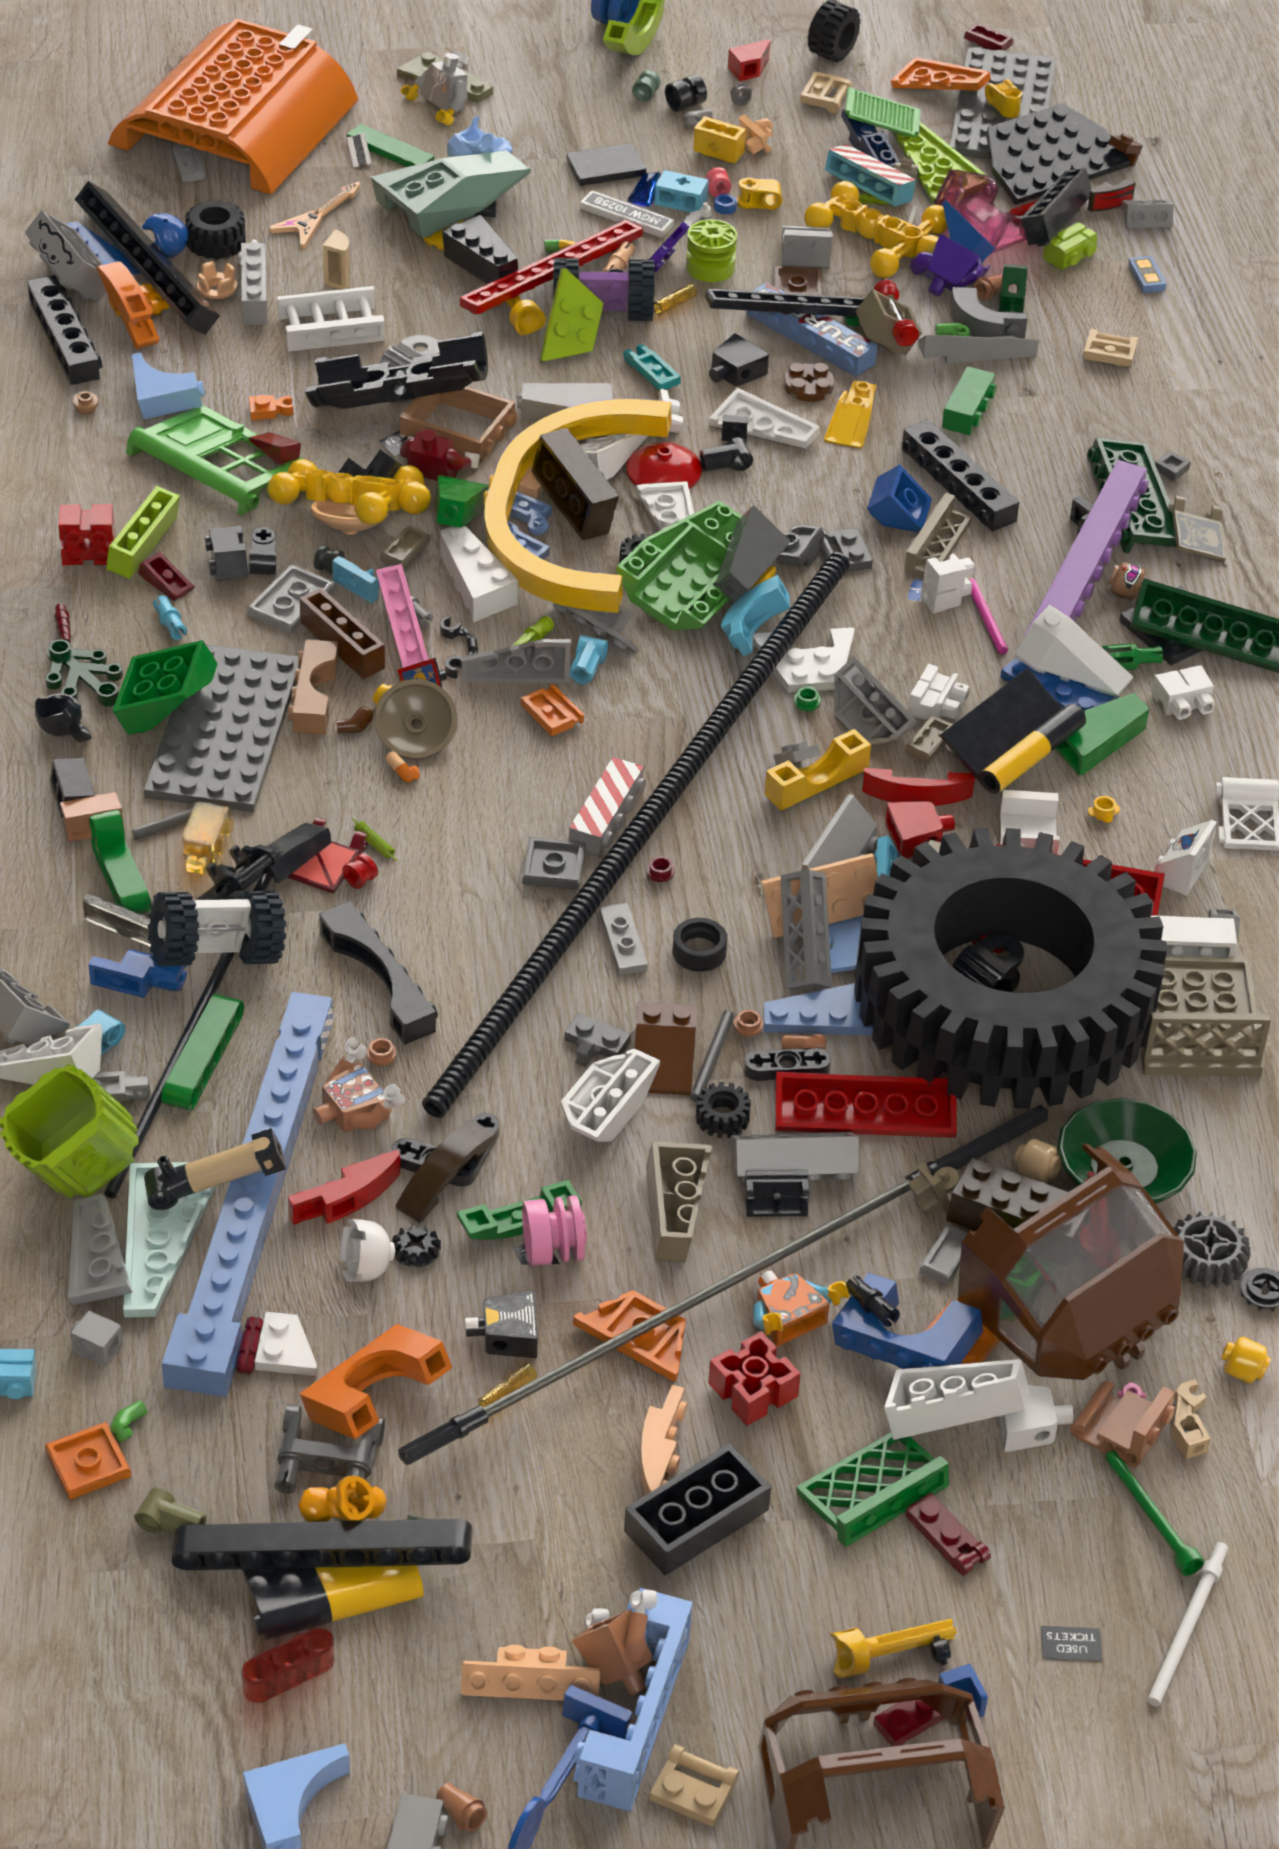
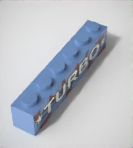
[746,282,877,377]

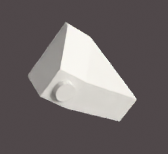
[0,1024,102,1085]

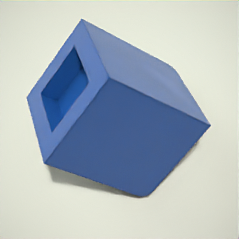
[938,1663,988,1722]

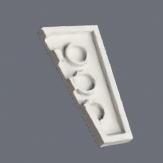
[709,388,820,449]
[636,482,694,531]

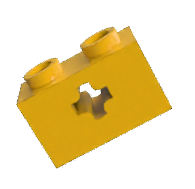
[693,116,746,164]

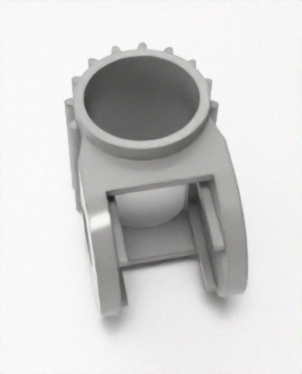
[380,335,440,384]

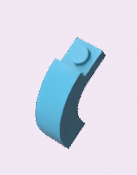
[721,575,790,657]

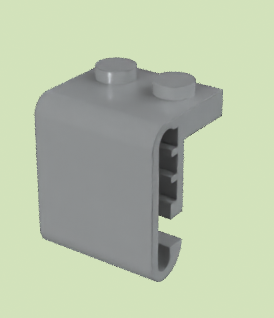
[782,225,832,269]

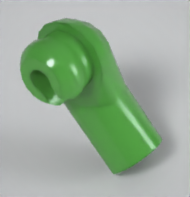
[935,322,970,337]
[110,1400,147,1442]

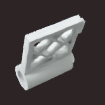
[1214,777,1279,851]

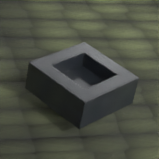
[721,415,748,442]

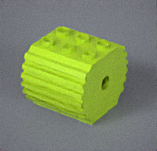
[0,1064,139,1198]

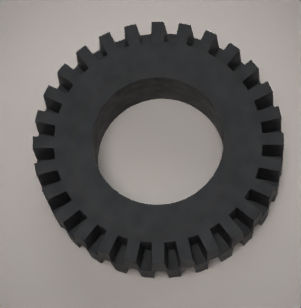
[854,828,1167,1108]

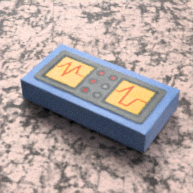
[1128,256,1166,293]

